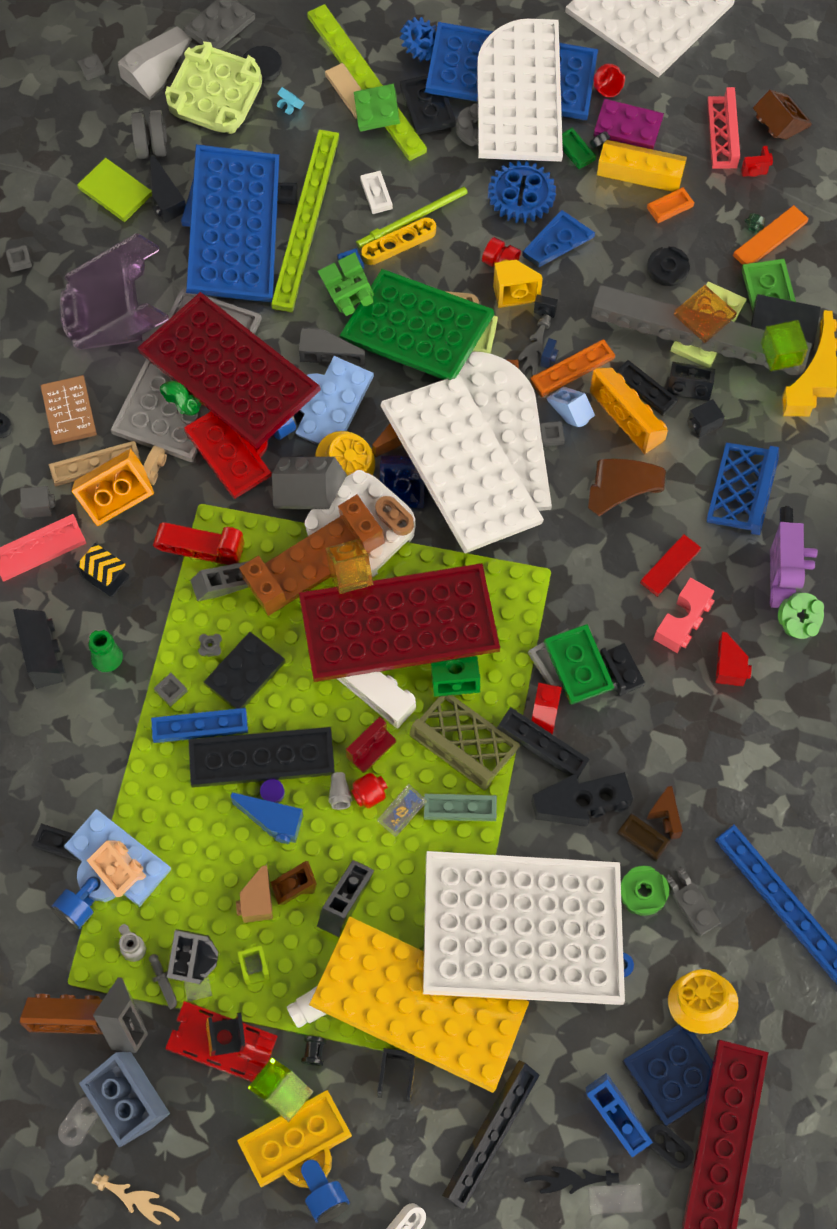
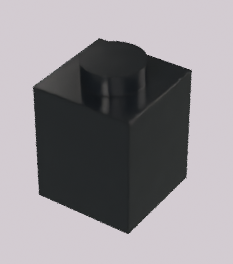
[687,399,725,437]

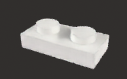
[360,171,393,214]

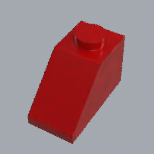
[715,632,752,686]
[531,683,562,735]

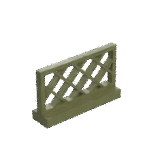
[410,695,520,791]

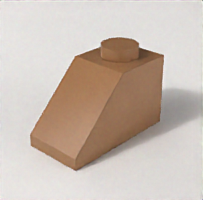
[236,866,273,923]

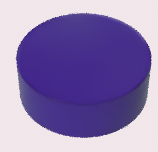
[260,779,285,803]

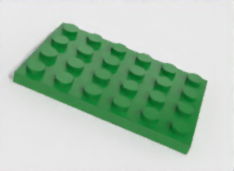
[340,269,494,380]

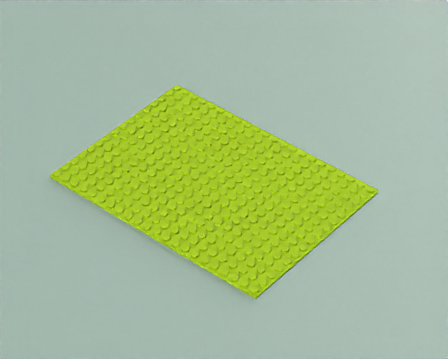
[68,504,551,1059]

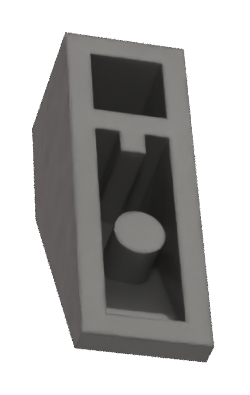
[299,327,365,365]
[190,561,249,601]

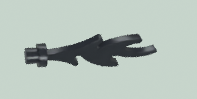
[524,1166,619,1194]

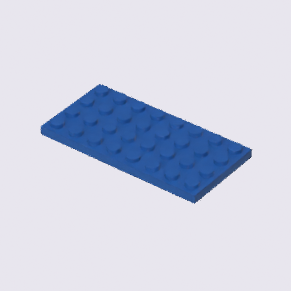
[425,22,598,120]
[186,144,279,302]

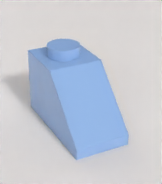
[546,386,595,427]

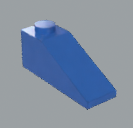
[231,792,303,844]
[586,1073,653,1157]

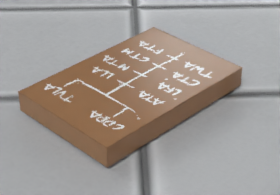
[41,375,97,445]

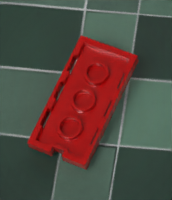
[165,1001,278,1085]

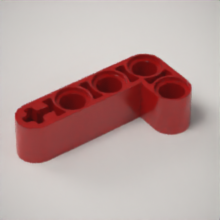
[153,523,245,565]

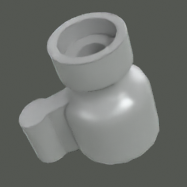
[119,924,146,962]

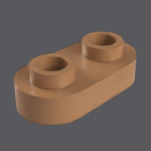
[375,496,414,536]

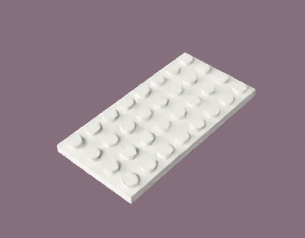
[381,375,544,553]

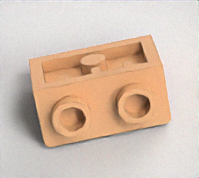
[86,840,146,897]

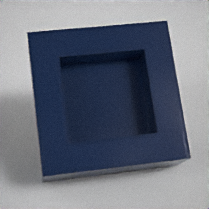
[540,338,559,369]

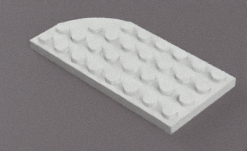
[477,19,563,162]
[458,352,552,511]

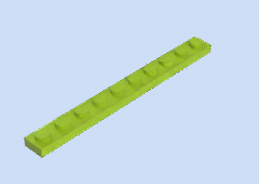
[307,4,427,161]
[271,130,339,313]

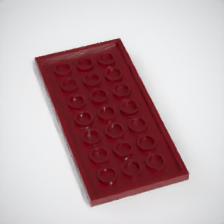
[137,292,321,449]
[299,563,500,682]

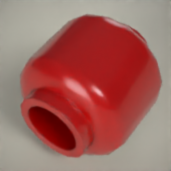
[351,773,388,809]

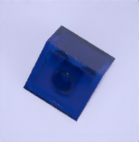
[380,455,425,508]

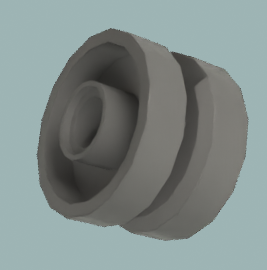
[131,110,167,160]

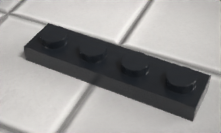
[497,707,590,779]

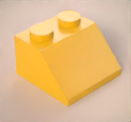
[493,260,543,308]

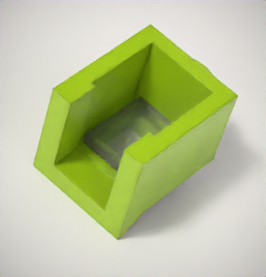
[237,944,270,986]

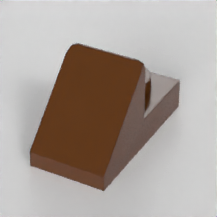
[647,786,683,840]
[270,861,317,905]

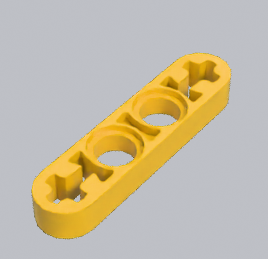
[361,218,436,265]

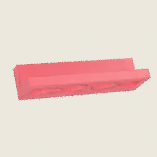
[707,87,740,169]
[0,514,87,582]

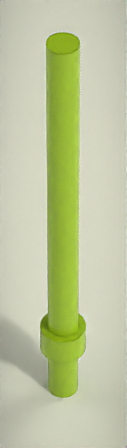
[356,186,468,249]

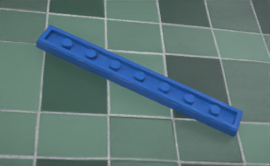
[715,824,837,985]

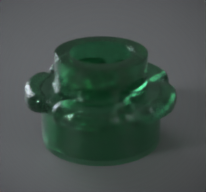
[745,213,765,232]

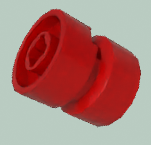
[482,237,521,267]

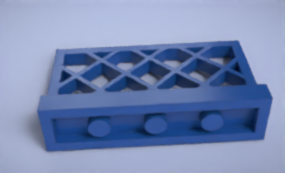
[707,442,779,535]

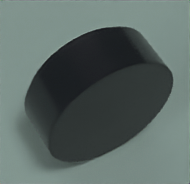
[589,131,610,149]

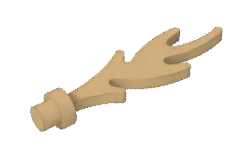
[92,1173,180,1225]

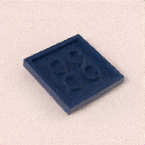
[622,1024,713,1126]

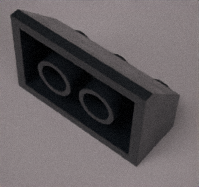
[13,608,65,689]

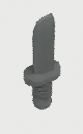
[149,954,177,1010]

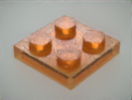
[674,285,737,343]

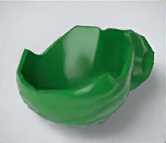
[160,381,201,416]

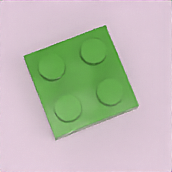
[354,84,400,132]

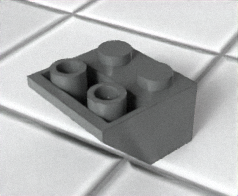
[93,977,148,1053]

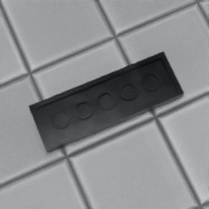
[189,727,335,788]

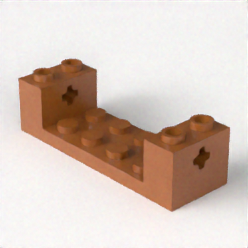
[239,494,385,616]

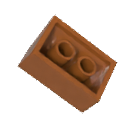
[20,994,103,1034]

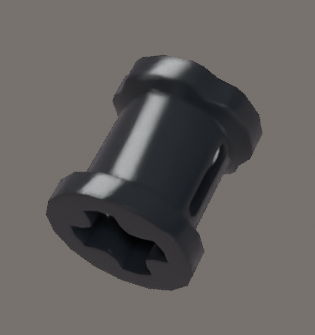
[301,1036,327,1066]

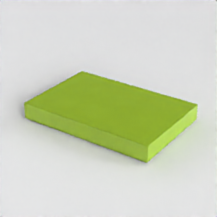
[77,158,152,222]

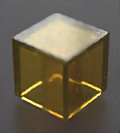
[325,539,373,594]

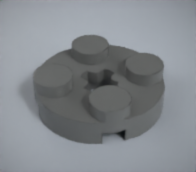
[455,104,478,146]

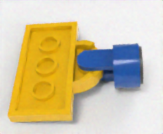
[237,1090,352,1223]

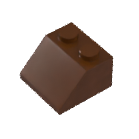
[753,90,812,140]

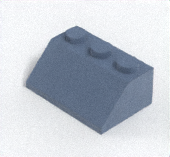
[79,1051,170,1147]

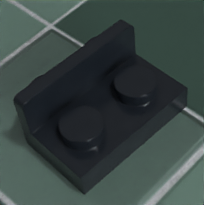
[667,361,716,401]
[600,643,645,696]

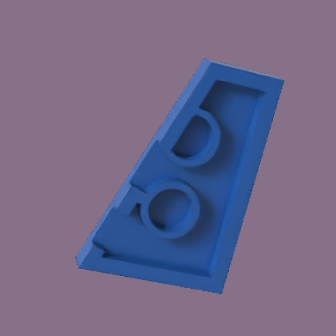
[522,210,595,267]

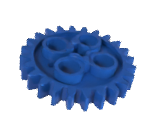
[488,161,556,223]

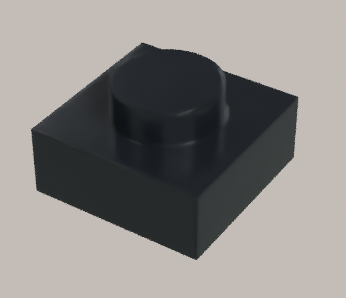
[534,294,558,318]

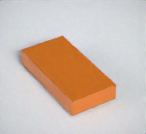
[647,187,694,223]

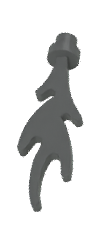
[518,314,551,376]

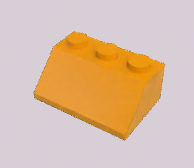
[72,448,154,526]

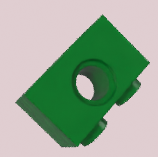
[431,656,480,697]

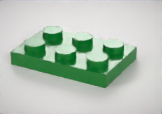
[543,624,615,705]

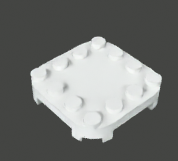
[305,470,416,579]

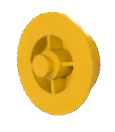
[315,431,375,477]
[668,969,738,1034]

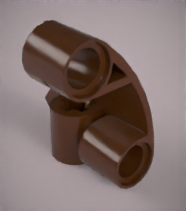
[588,458,666,516]

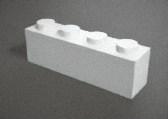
[337,671,416,729]

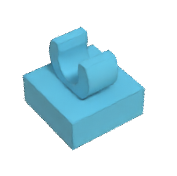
[277,87,305,115]

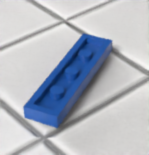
[151,708,248,743]

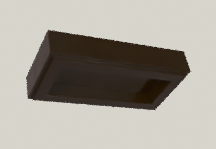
[617,813,671,862]

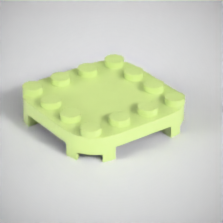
[165,41,262,134]

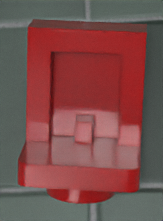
[741,146,773,177]

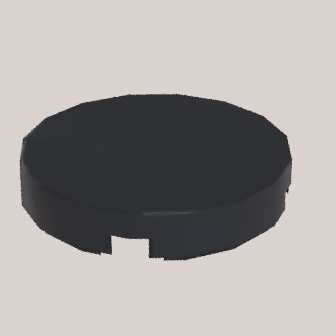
[243,46,282,83]
[647,246,690,286]

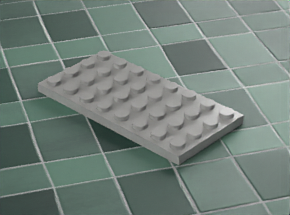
[111,288,262,463]

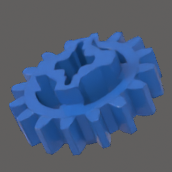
[399,17,436,62]

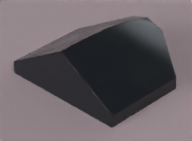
[167,929,219,984]

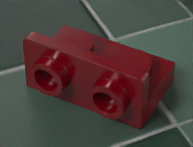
[346,717,396,773]

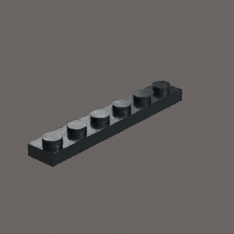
[442,1060,540,1210]

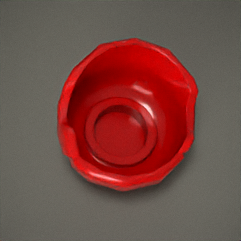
[593,63,625,97]

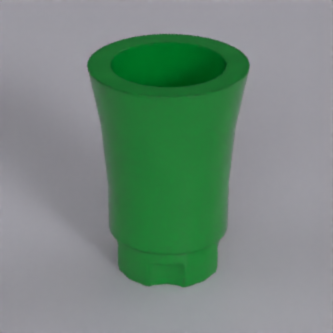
[88,630,123,672]

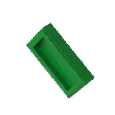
[562,128,596,169]

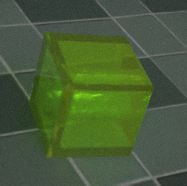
[761,320,808,371]
[248,1058,313,1122]

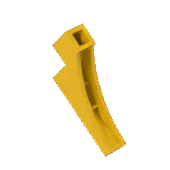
[782,310,837,417]

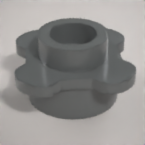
[198,634,222,656]

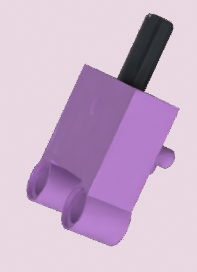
[770,506,818,608]

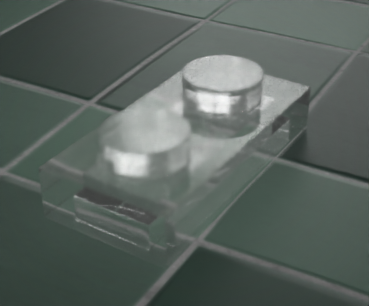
[588,1185,643,1215]

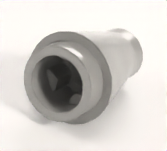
[328,772,352,810]

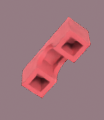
[653,577,715,653]

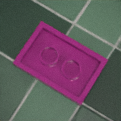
[593,99,664,150]

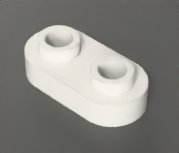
[386,1203,426,1229]

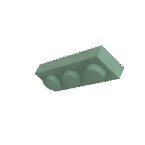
[424,794,497,821]

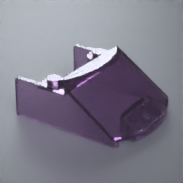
[60,233,169,350]

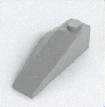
[118,26,192,100]

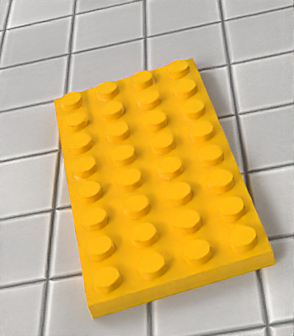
[309,916,529,1093]

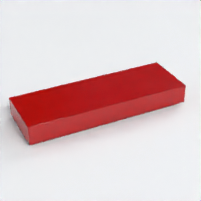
[640,534,701,597]

